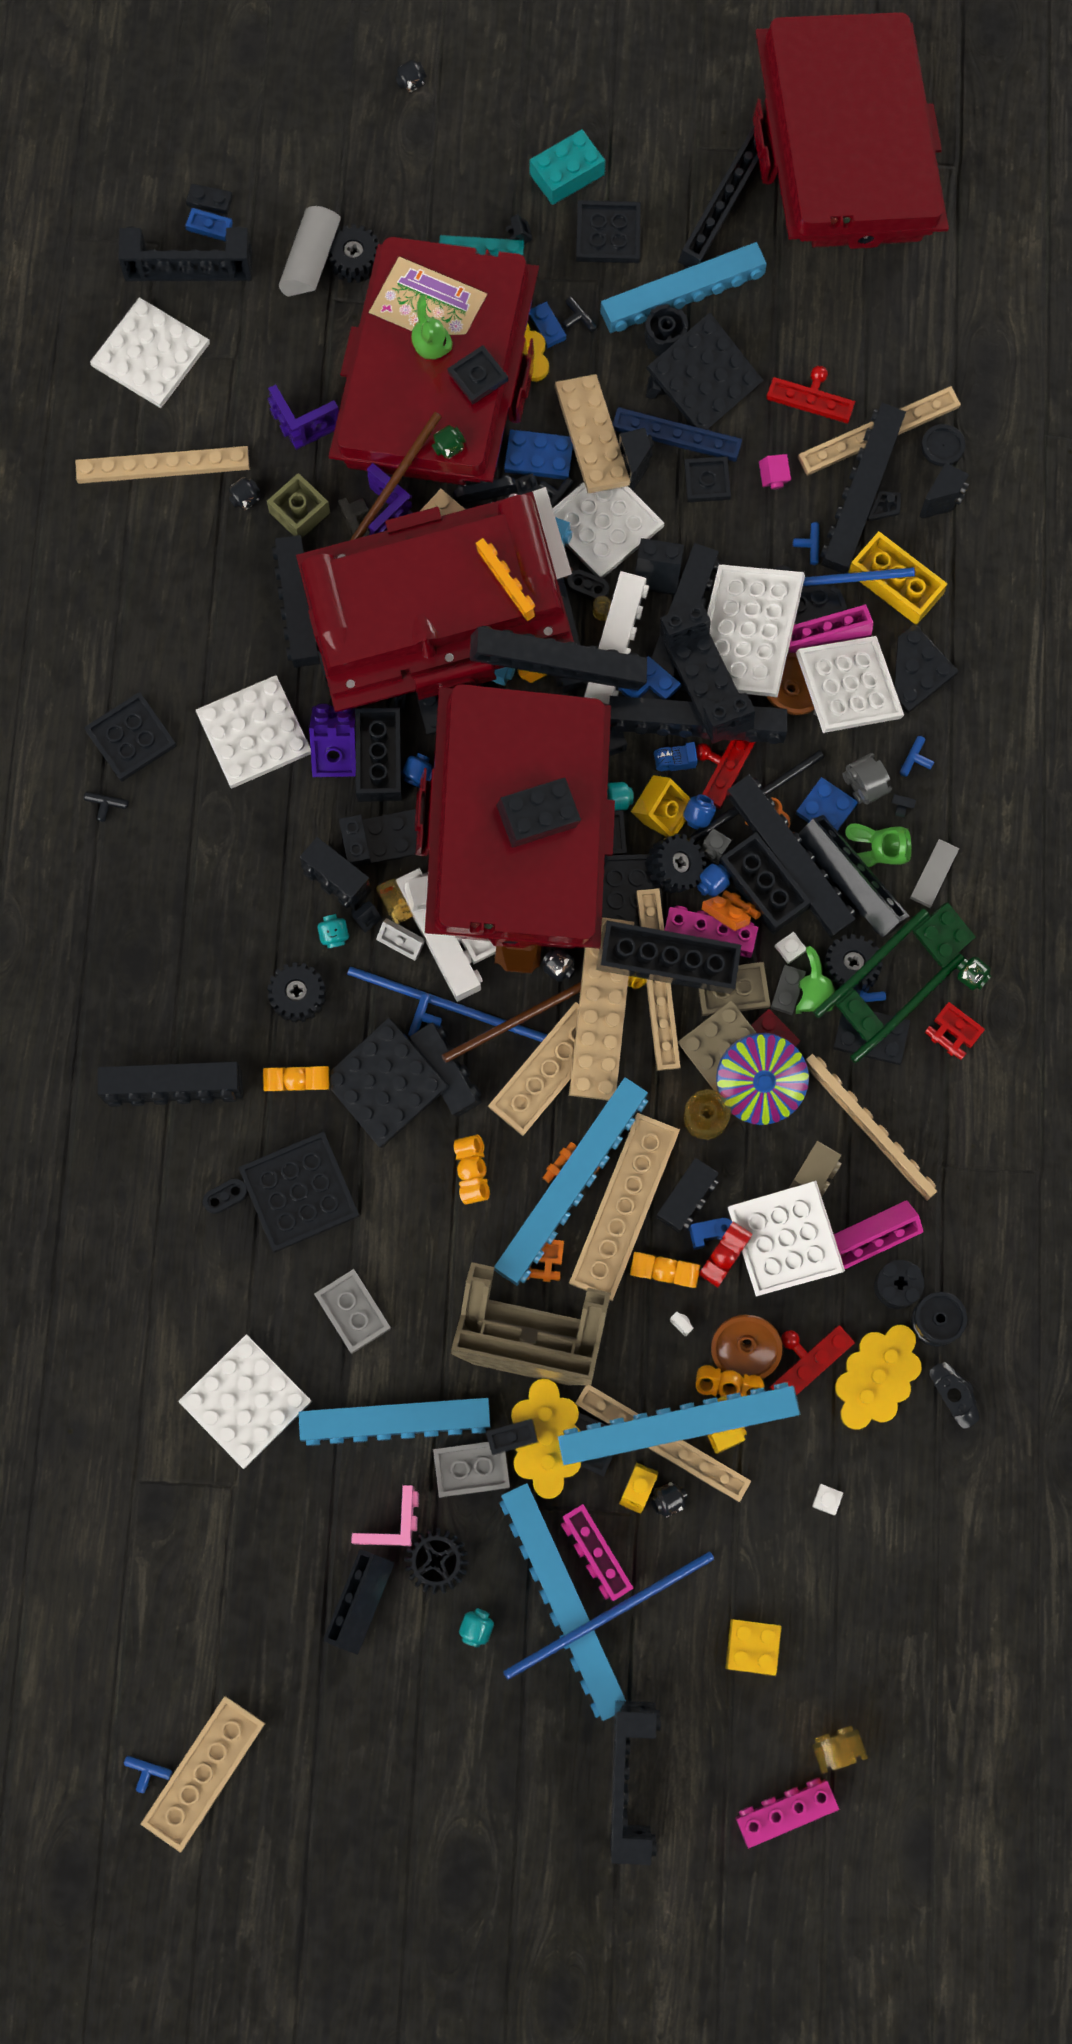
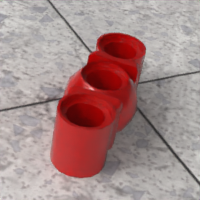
[699,1221,753,1288]

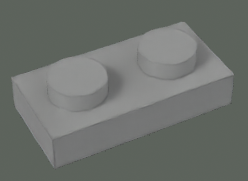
[376,918,426,961]

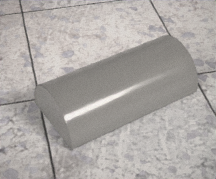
[279,206,341,297]

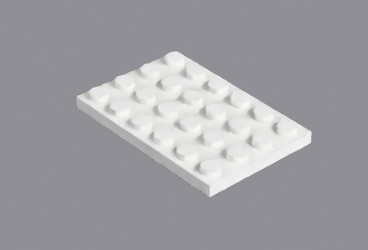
[707,565,805,697]

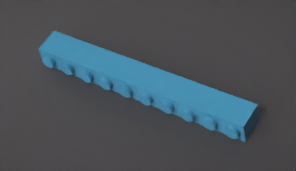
[494,1077,648,1286]
[558,1382,801,1465]
[499,1483,626,1721]

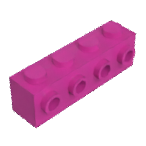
[788,605,873,653]
[664,906,758,958]
[834,1200,924,1269]
[561,1504,634,1601]
[735,1777,839,1848]

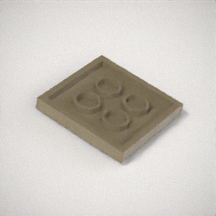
[678,1000,756,1097]

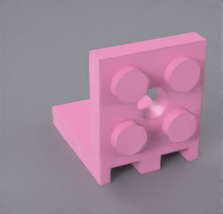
[352,1485,419,1546]

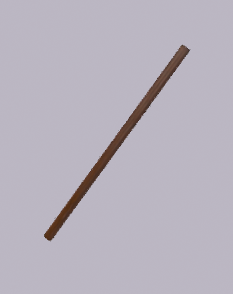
[350,412,442,540]
[442,982,581,1063]

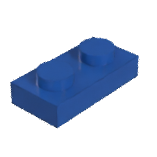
[185,208,233,242]
[529,302,566,349]

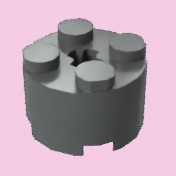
[842,753,892,805]

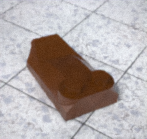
[495,945,541,974]

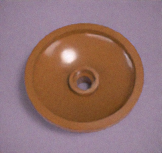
[766,653,815,715]
[711,1315,782,1379]

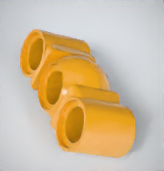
[263,1066,329,1091]
[454,1134,490,1204]
[630,1252,700,1288]
[696,1365,764,1398]

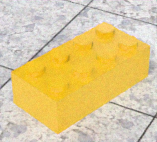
[848,531,947,625]

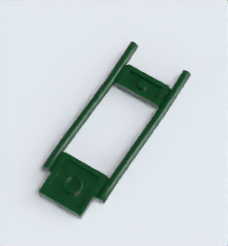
[813,902,975,1063]

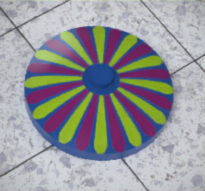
[716,1033,809,1125]

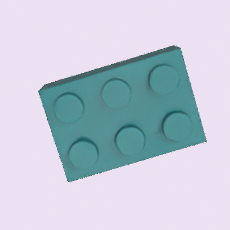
[530,130,605,205]

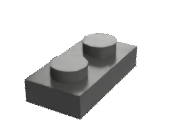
[771,965,806,1015]

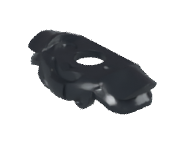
[929,1362,980,1428]

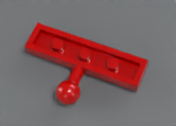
[766,366,855,424]
[695,740,756,809]
[769,1325,855,1395]

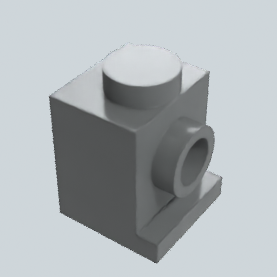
[700,829,732,865]

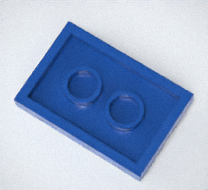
[504,429,573,480]

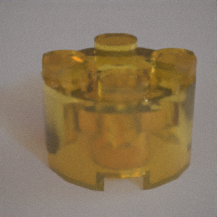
[683,1089,731,1140]
[812,1726,868,1774]

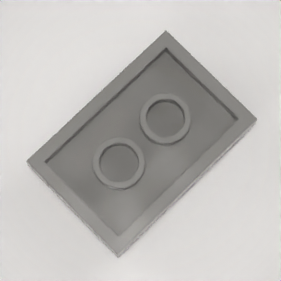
[314,1269,391,1354]
[433,1442,510,1498]

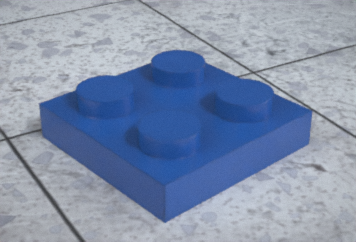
[796,777,858,831]

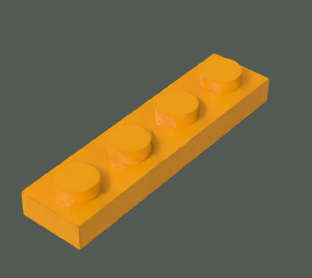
[476,538,535,621]

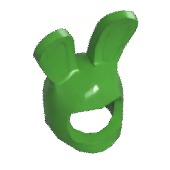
[412,295,453,360]
[845,823,912,868]
[796,946,835,1014]

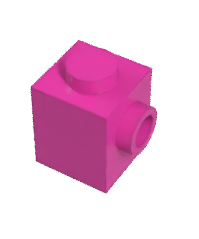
[759,454,791,489]

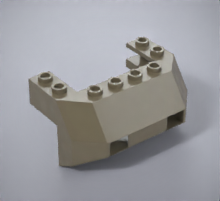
[451,1262,611,1385]

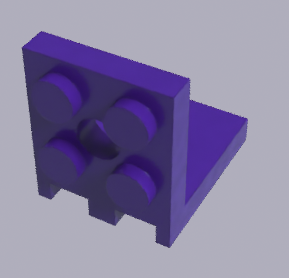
[267,384,339,450]
[367,463,413,535]
[309,704,357,777]

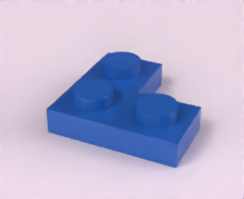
[618,656,681,700]

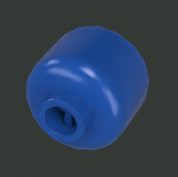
[401,753,434,788]
[683,794,716,829]
[697,864,731,897]

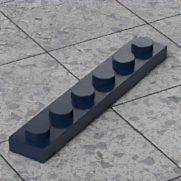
[613,407,742,462]

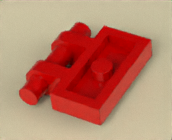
[924,1002,985,1060]

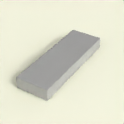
[910,839,959,908]

